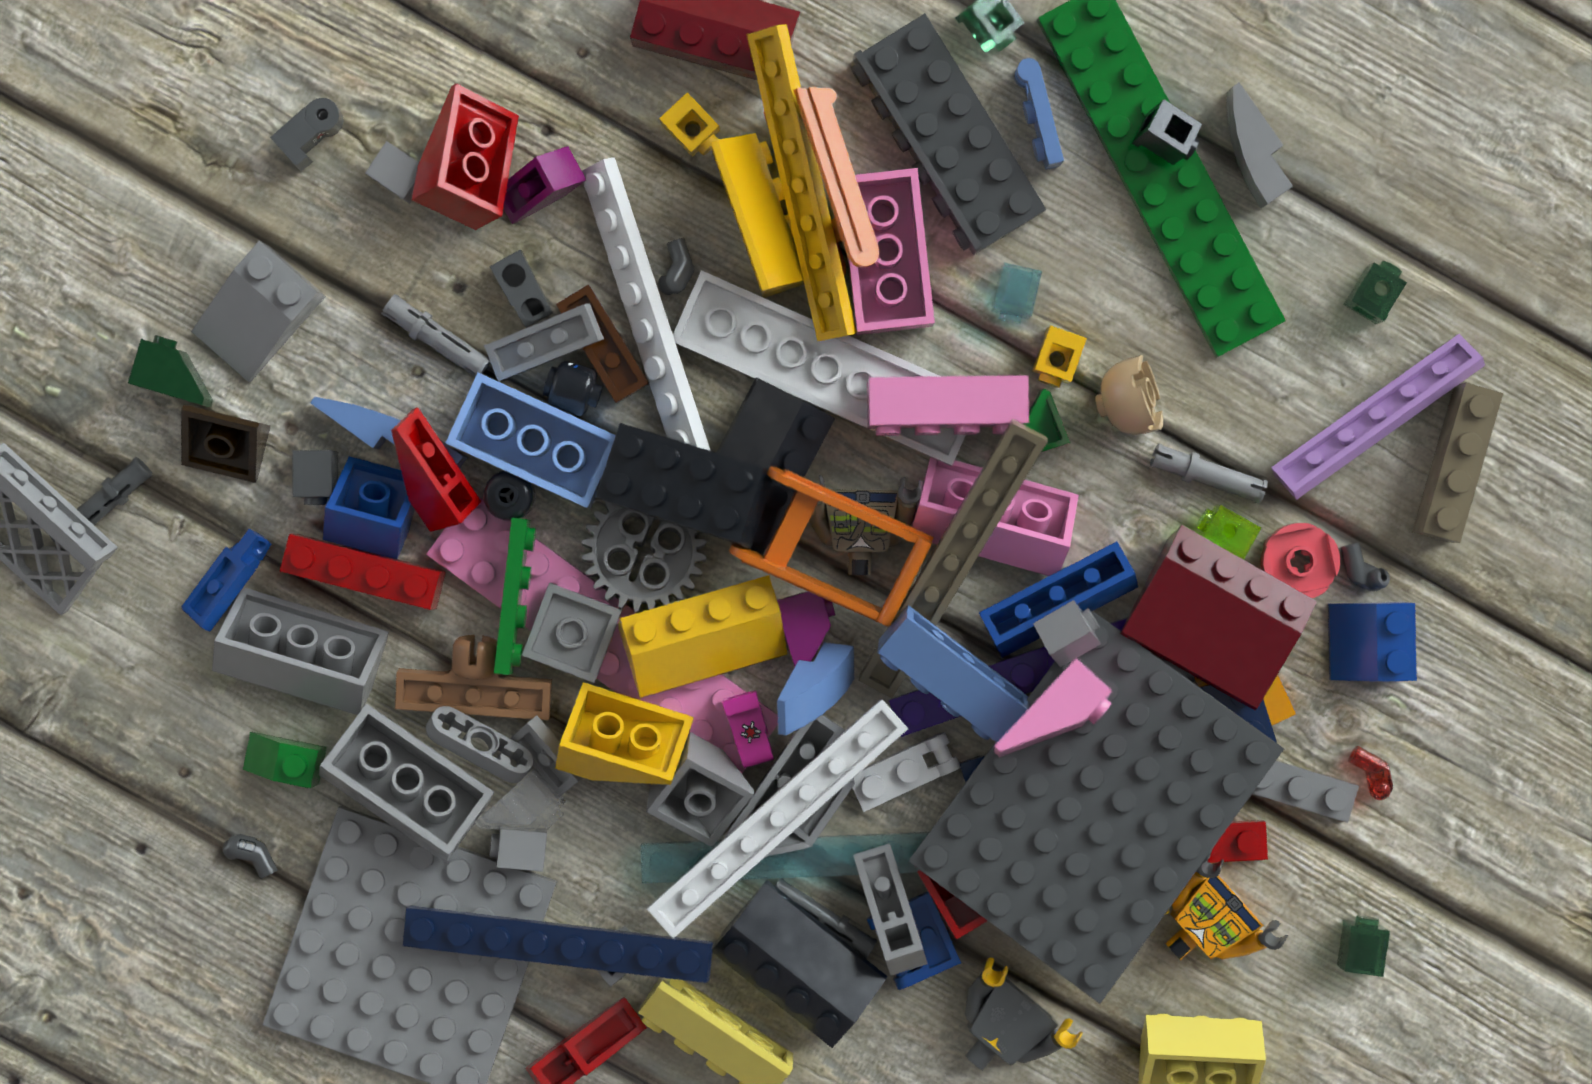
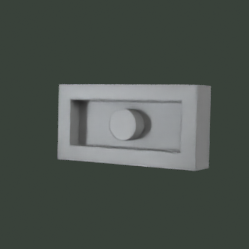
[510,715,583,796]

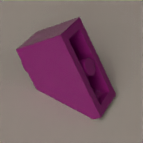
[504,146,586,224]
[777,591,836,667]

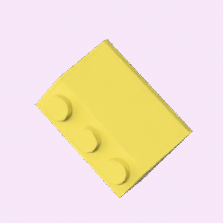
[1138,1014,1266,1084]

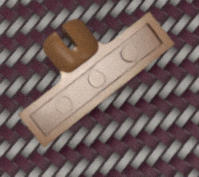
[395,635,552,720]

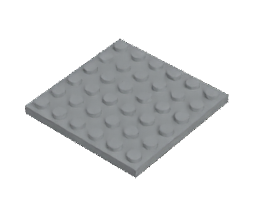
[263,806,557,1084]

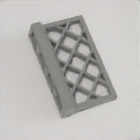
[0,443,118,616]

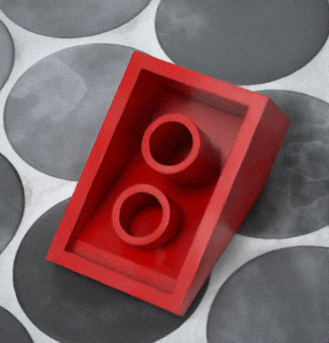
[412,83,519,230]

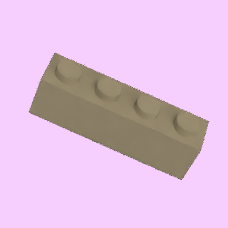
[1412,382,1503,543]

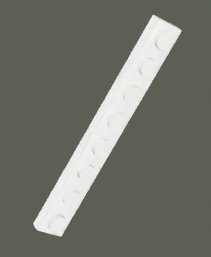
[582,157,711,451]
[647,699,908,938]

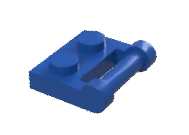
[866,891,961,990]

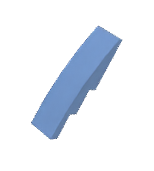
[310,397,468,469]

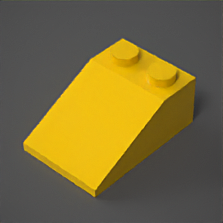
[555,682,694,785]

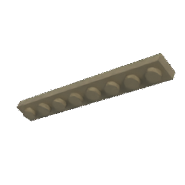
[858,419,1047,698]

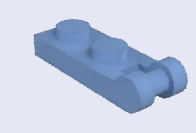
[1014,58,1064,170]

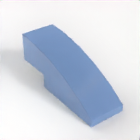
[777,642,855,735]

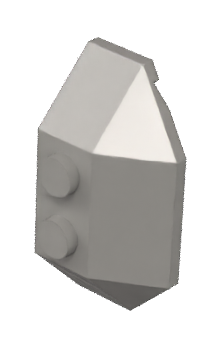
[725,714,855,858]

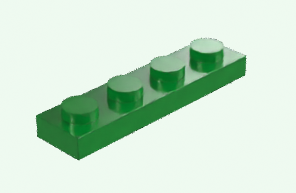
[494,518,536,675]

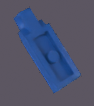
[181,529,272,632]

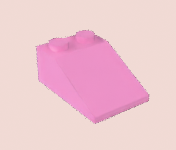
[994,658,1112,757]

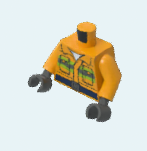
[1165,850,1288,961]

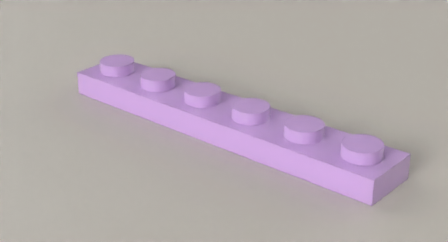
[1271,334,1485,500]

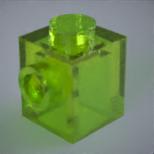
[1196,505,1261,560]

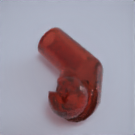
[1348,746,1393,801]

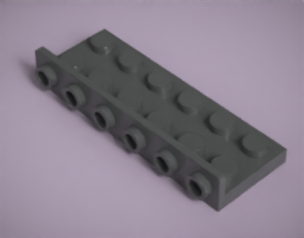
[851,13,1046,255]

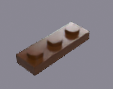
[556,284,649,404]

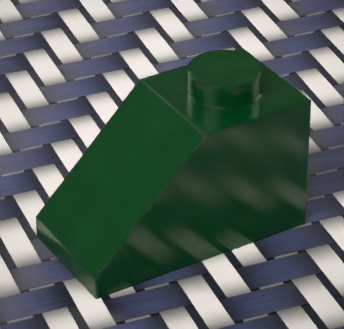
[128,335,213,407]

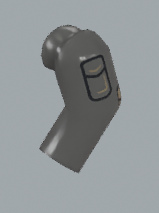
[223,834,278,879]

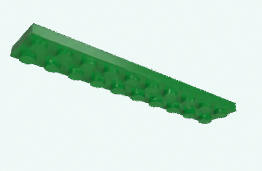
[1037,0,1286,358]

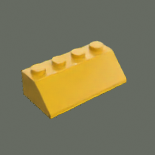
[711,133,804,298]
[617,575,787,698]

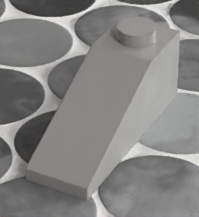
[853,843,928,975]

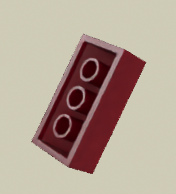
[630,0,800,80]

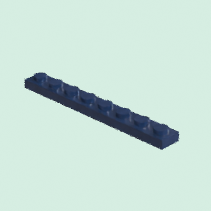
[403,906,713,983]

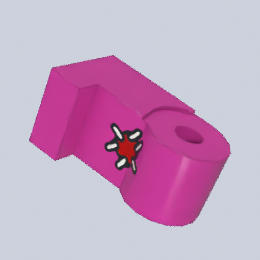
[722,690,774,768]

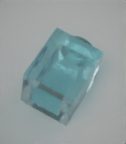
[991,262,1042,324]

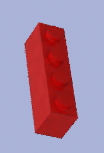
[280,534,446,610]

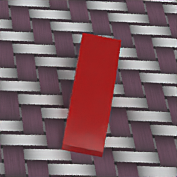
[525,997,647,1084]

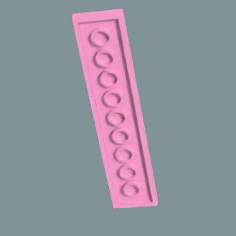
[426,496,778,774]

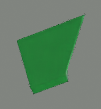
[1025,388,1071,452]

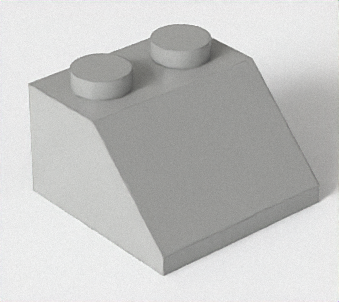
[646,732,754,847]

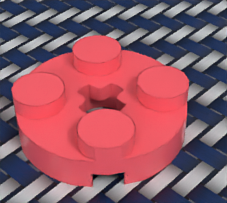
[1261,523,1340,598]

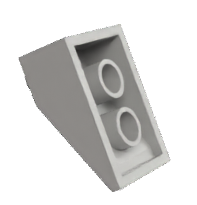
[191,241,326,383]

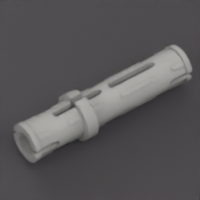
[382,294,490,378]
[1150,443,1268,504]

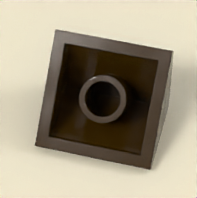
[181,405,271,483]

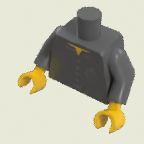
[965,957,1083,1071]

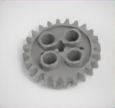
[582,502,707,613]

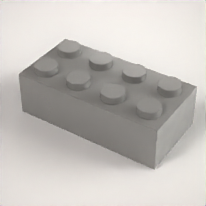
[319,703,494,863]

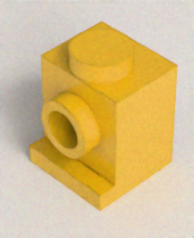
[659,92,720,157]
[1032,325,1087,388]

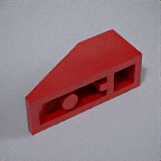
[391,407,482,532]

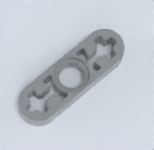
[426,706,533,783]

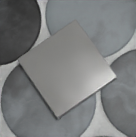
[522,583,623,683]

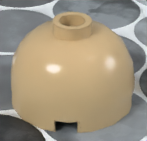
[1095,355,1163,435]

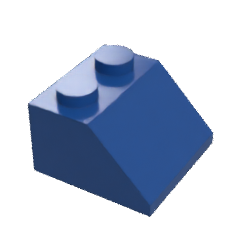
[323,456,415,560]
[1328,602,1417,682]

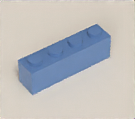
[878,605,1030,743]

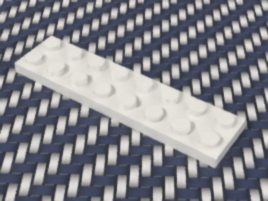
[673,270,966,466]

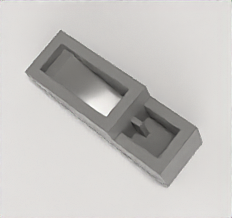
[1226,82,1293,209]

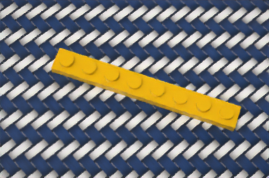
[747,24,857,341]

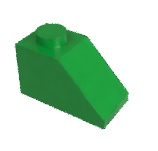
[243,732,327,789]

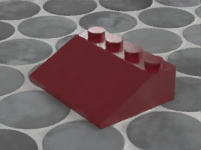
[1120,525,1317,710]

